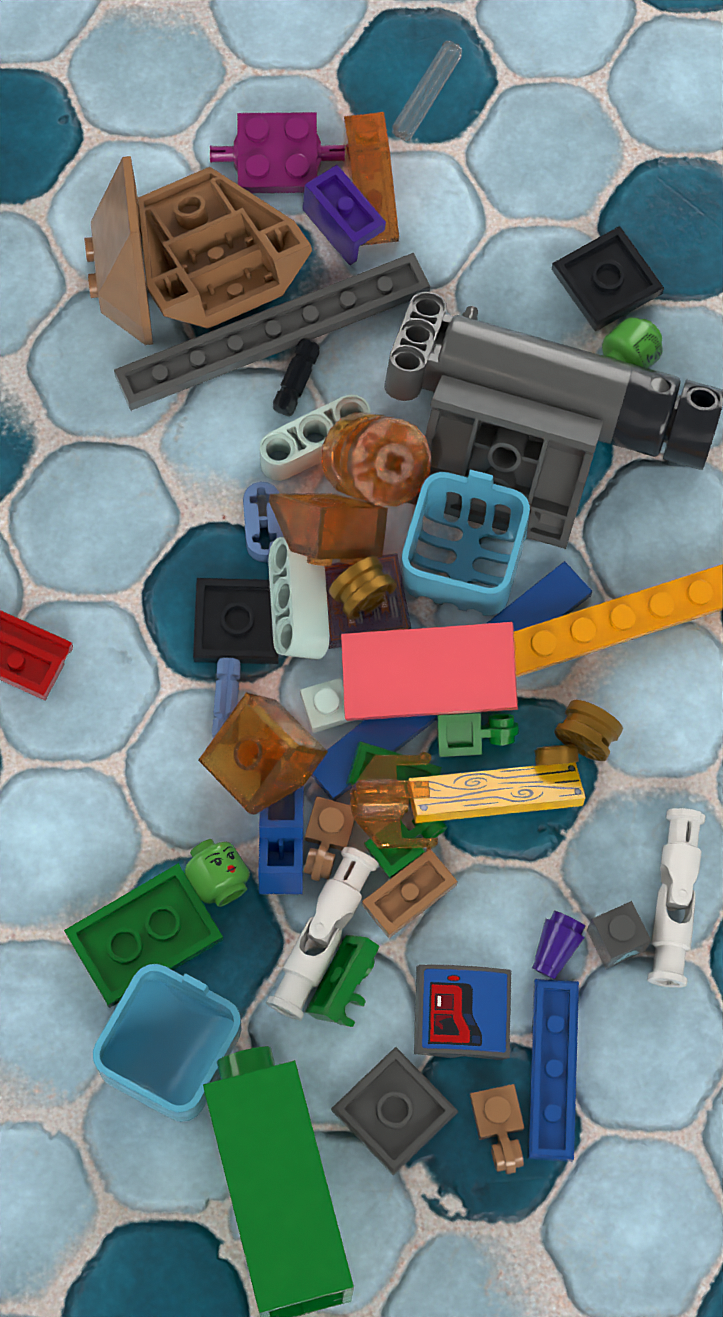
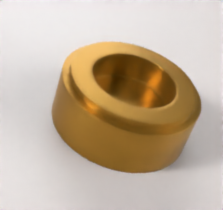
[535,744,579,765]

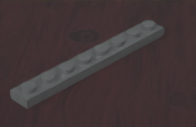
[114,253,430,411]

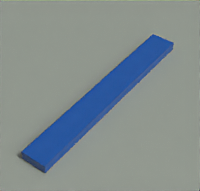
[306,561,592,801]

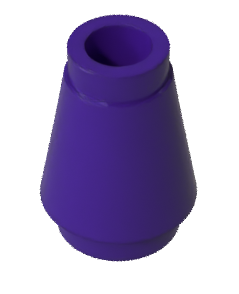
[532,910,586,979]

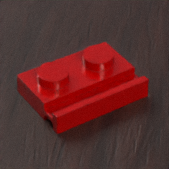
[0,610,73,701]

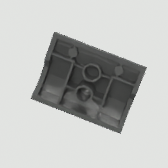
[407,375,604,549]

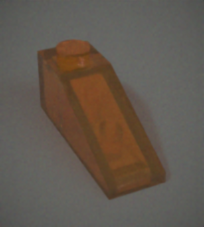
[344,112,399,246]

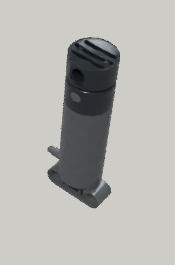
[384,292,723,470]

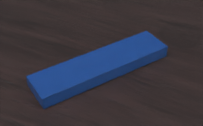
[528,979,579,1162]

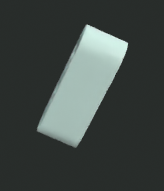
[260,395,370,481]
[268,537,330,660]

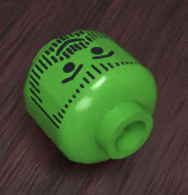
[602,318,663,368]

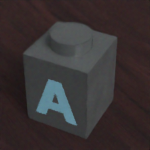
[587,901,651,969]

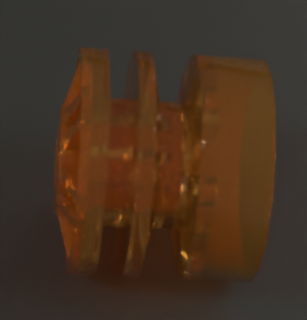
[321,412,431,506]

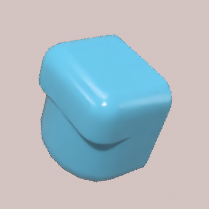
[93,964,242,1122]

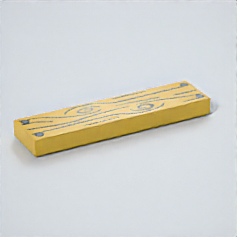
[407,762,585,823]

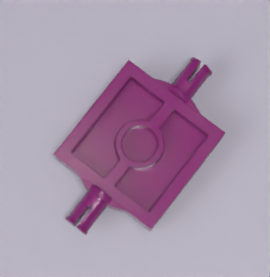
[210,112,345,193]

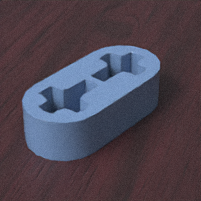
[243,481,283,563]

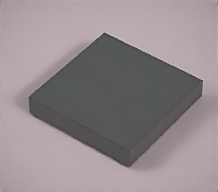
[331,1047,458,1176]

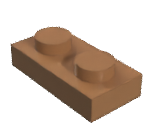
[362,848,458,938]

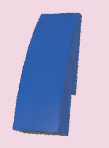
[258,759,304,894]

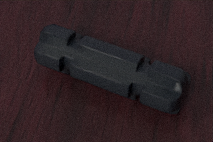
[273,339,320,416]

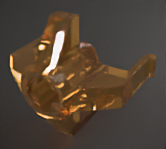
[350,751,438,851]

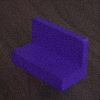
[302,165,386,265]

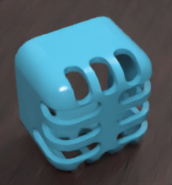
[402,470,530,616]

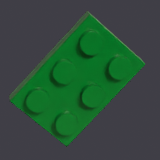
[64,863,223,1008]

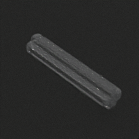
[392,40,462,141]

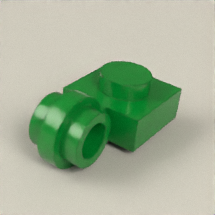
[437,712,519,757]
[364,818,448,880]

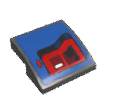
[414,965,511,1060]

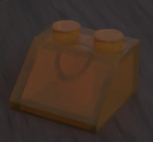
[269,493,388,566]
[198,692,328,815]

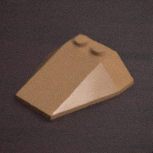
[84,156,153,345]
[138,167,312,328]

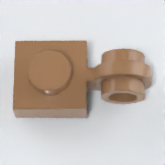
[304,796,358,881]
[470,1084,524,1174]

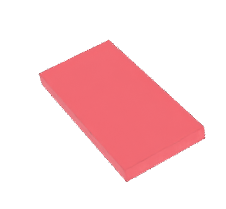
[341,622,518,721]

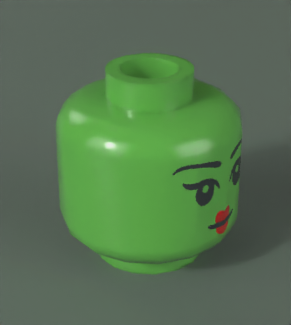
[184,839,250,907]

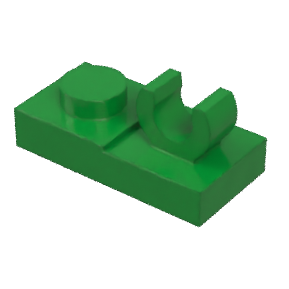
[305,935,380,1027]

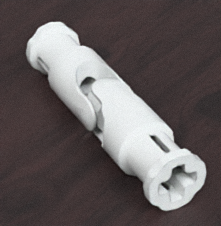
[647,808,705,988]
[266,847,379,1021]

